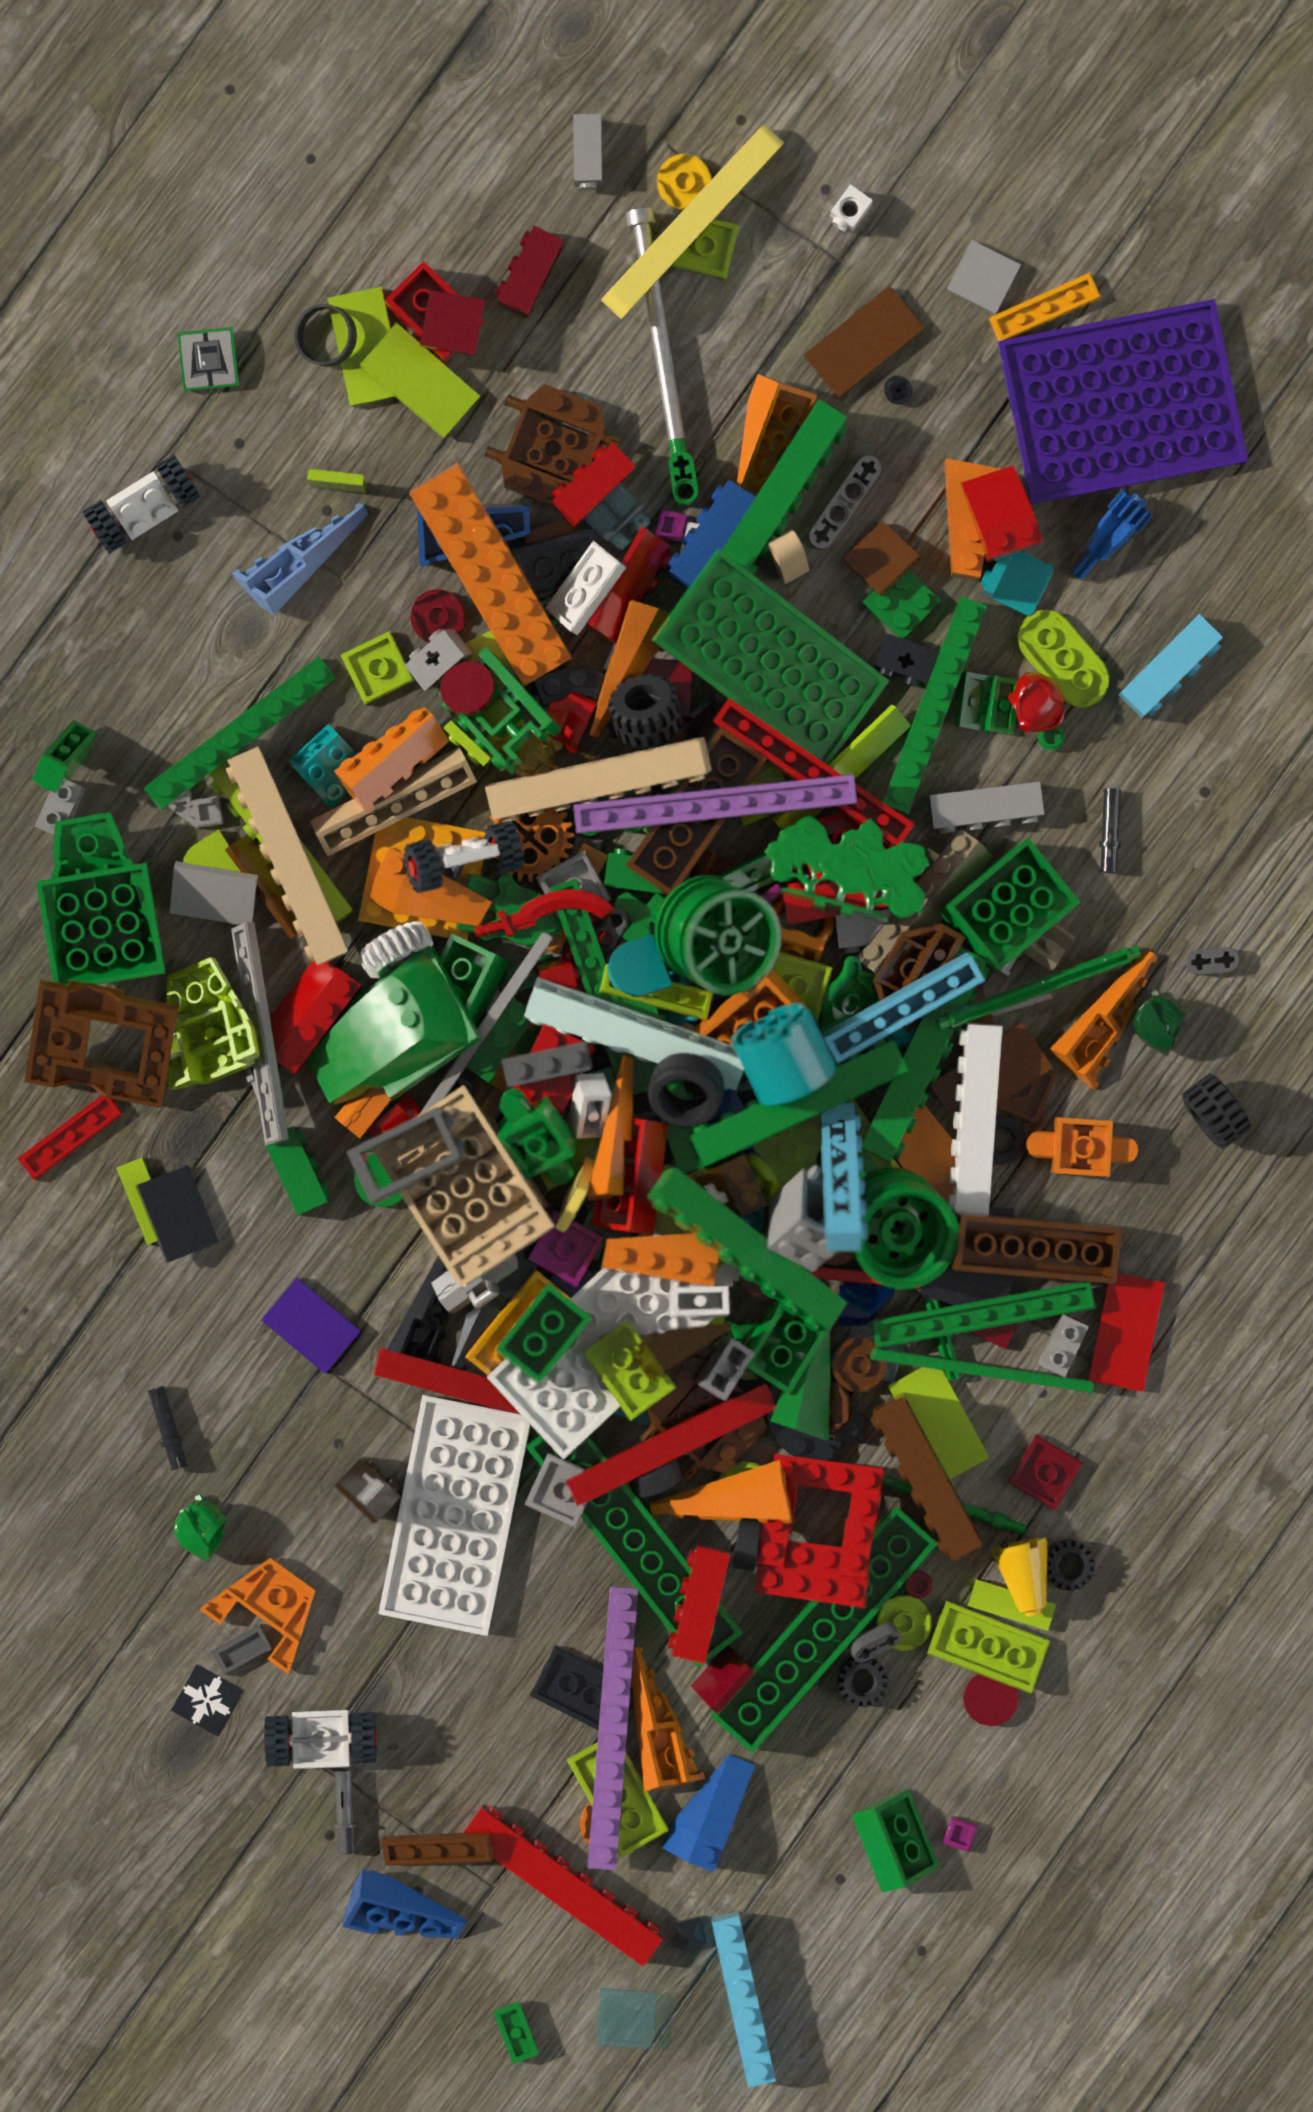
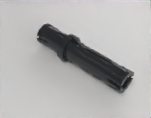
[1099,788,1121,873]
[147,1386,188,1471]

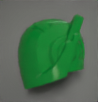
[174,1494,228,1563]

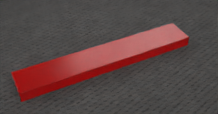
[373,1347,521,1415]

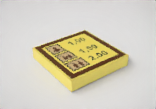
[555,1157,595,1232]

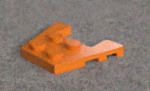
[200,1557,316,1674]

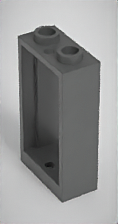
[347,1107,466,1204]

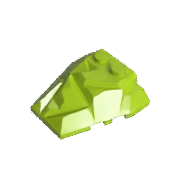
[166,957,260,1090]

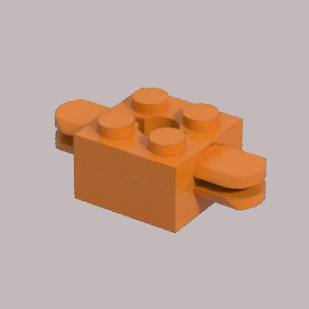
[1026,1117,1138,1177]

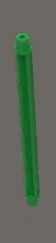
[935,946,1141,1030]

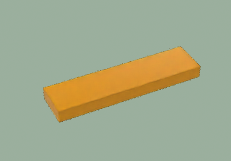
[989,272,1101,341]

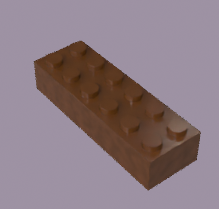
[626,727,767,896]
[948,1211,1122,1284]
[871,1392,983,1561]

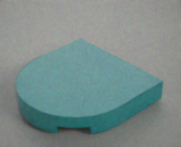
[607,934,672,997]

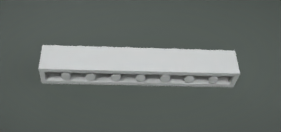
[947,1022,1002,1214]

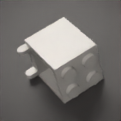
[768,1166,836,1271]

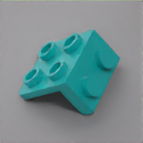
[980,551,1054,616]

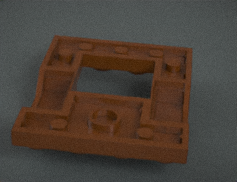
[24,980,179,1108]

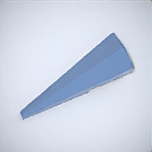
[232,503,368,615]

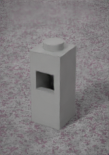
[573,114,602,190]

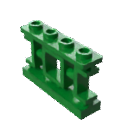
[438,647,562,774]

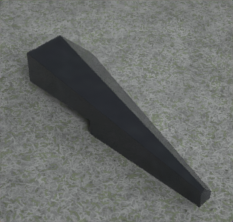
[452,1243,538,1370]
[387,1255,448,1364]

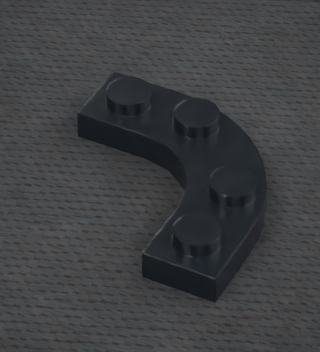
[532,667,618,740]
[766,1385,842,1462]

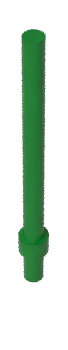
[883,1474,1026,1535]

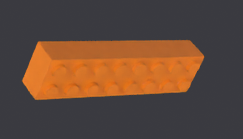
[410,462,572,686]

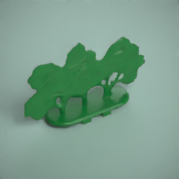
[764,815,929,922]

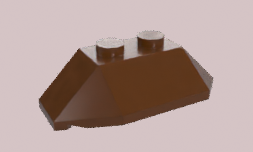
[873,923,966,1033]

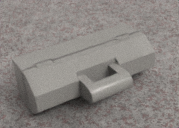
[431,1254,518,1314]

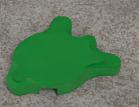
[481,874,561,945]
[821,956,879,1027]

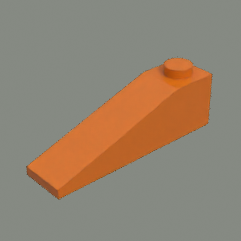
[737,374,817,493]
[369,847,493,926]

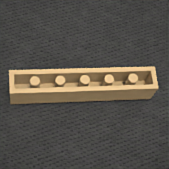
[310,747,477,856]

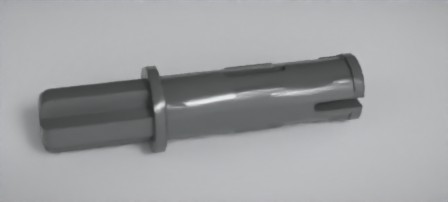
[334,1770,356,1855]

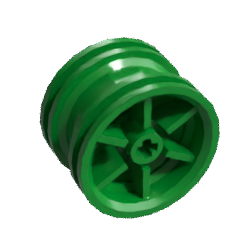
[655,875,781,995]
[849,1167,959,1289]

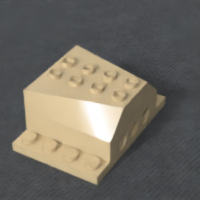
[373,1085,555,1288]

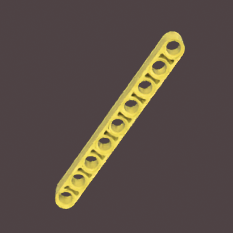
[601,124,784,319]

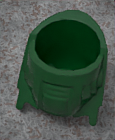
[1134,990,1187,1056]

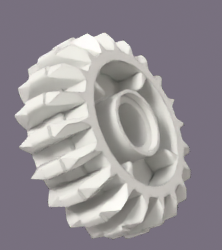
[359,922,433,978]

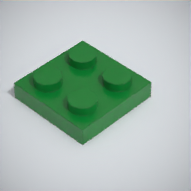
[862,570,941,639]

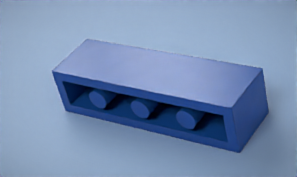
[667,480,756,590]

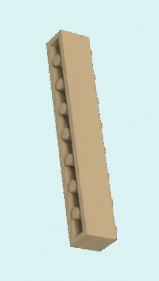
[485,737,712,822]
[226,747,350,966]

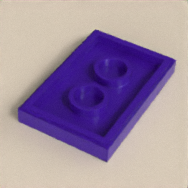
[261,1277,361,1374]

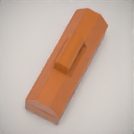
[334,1087,392,1139]

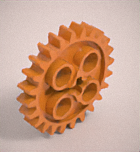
[485,806,575,883]

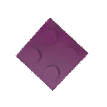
[527,1211,604,1288]

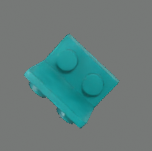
[288,724,357,808]

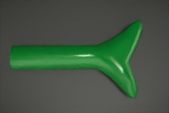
[725,1320,759,1346]

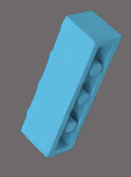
[1119,614,1223,718]

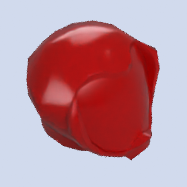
[1008,672,1064,733]

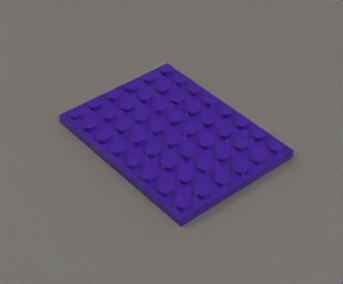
[997,299,1248,505]

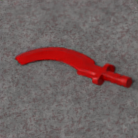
[474,889,614,938]

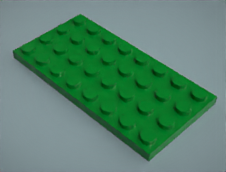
[652,549,889,765]

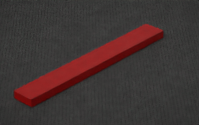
[565,1382,776,1506]

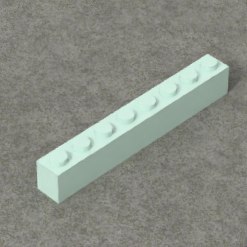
[524,977,744,1090]

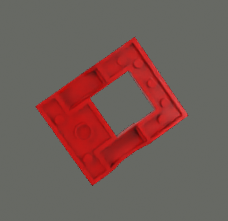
[754,1454,885,1608]

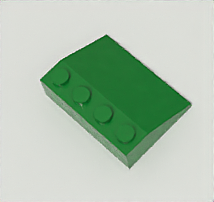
[938,837,1080,972]

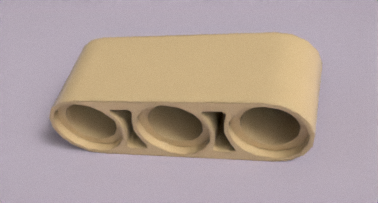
[768,530,809,584]

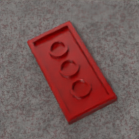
[1088,1273,1165,1392]

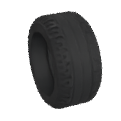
[648,1052,724,1127]

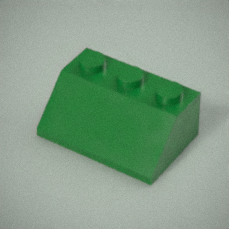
[466,998,543,1093]
[745,1298,828,1395]
[851,1789,940,1893]

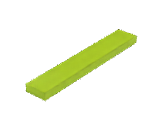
[772,705,911,830]

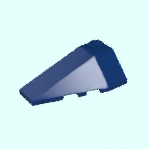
[662,1754,755,1872]
[342,1869,466,1939]

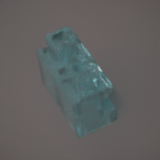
[583,482,651,551]

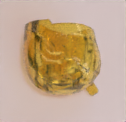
[494,725,563,777]

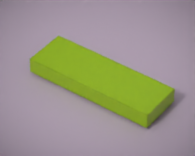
[116,1157,157,1245]
[968,1579,1056,1631]

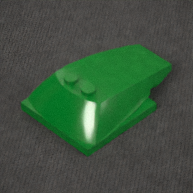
[36,812,166,985]
[307,946,482,1106]

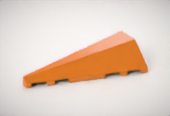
[588,600,670,738]
[1050,950,1158,1090]
[587,1056,633,1201]
[650,1460,792,1523]
[631,1647,705,1792]

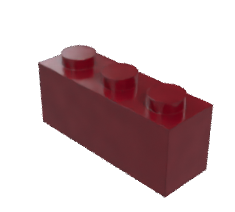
[495,225,564,319]

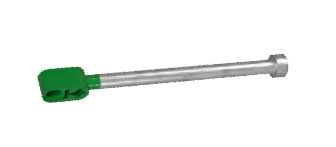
[626,208,698,507]

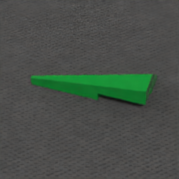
[770,1327,832,1441]

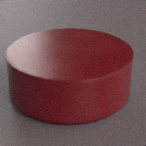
[904,1570,933,1599]

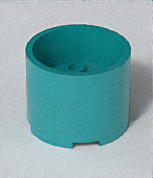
[731,1003,836,1105]

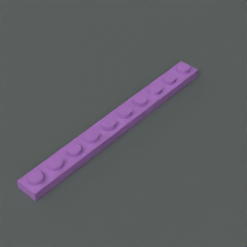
[574,775,857,834]
[587,1587,638,1870]

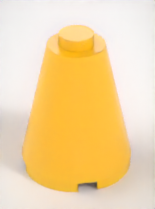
[991,1537,1047,1616]

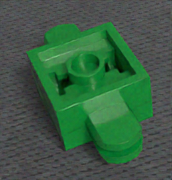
[614,892,694,971]
[497,1089,577,1184]

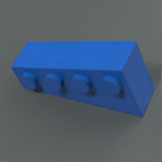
[417,503,530,567]

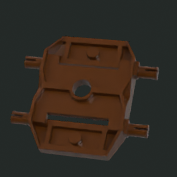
[484,384,622,508]
[639,1356,770,1481]

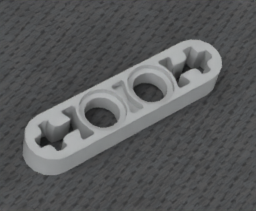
[809,456,881,550]

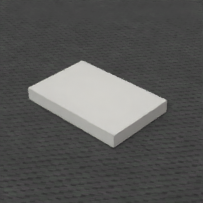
[545,541,626,635]

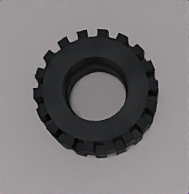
[608,674,683,748]
[1182,1073,1251,1149]

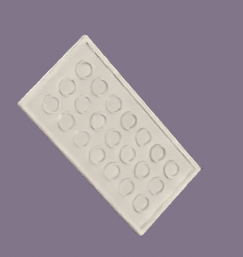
[487,1229,715,1459]
[378,1395,530,1636]

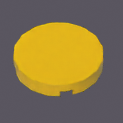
[657,154,711,210]

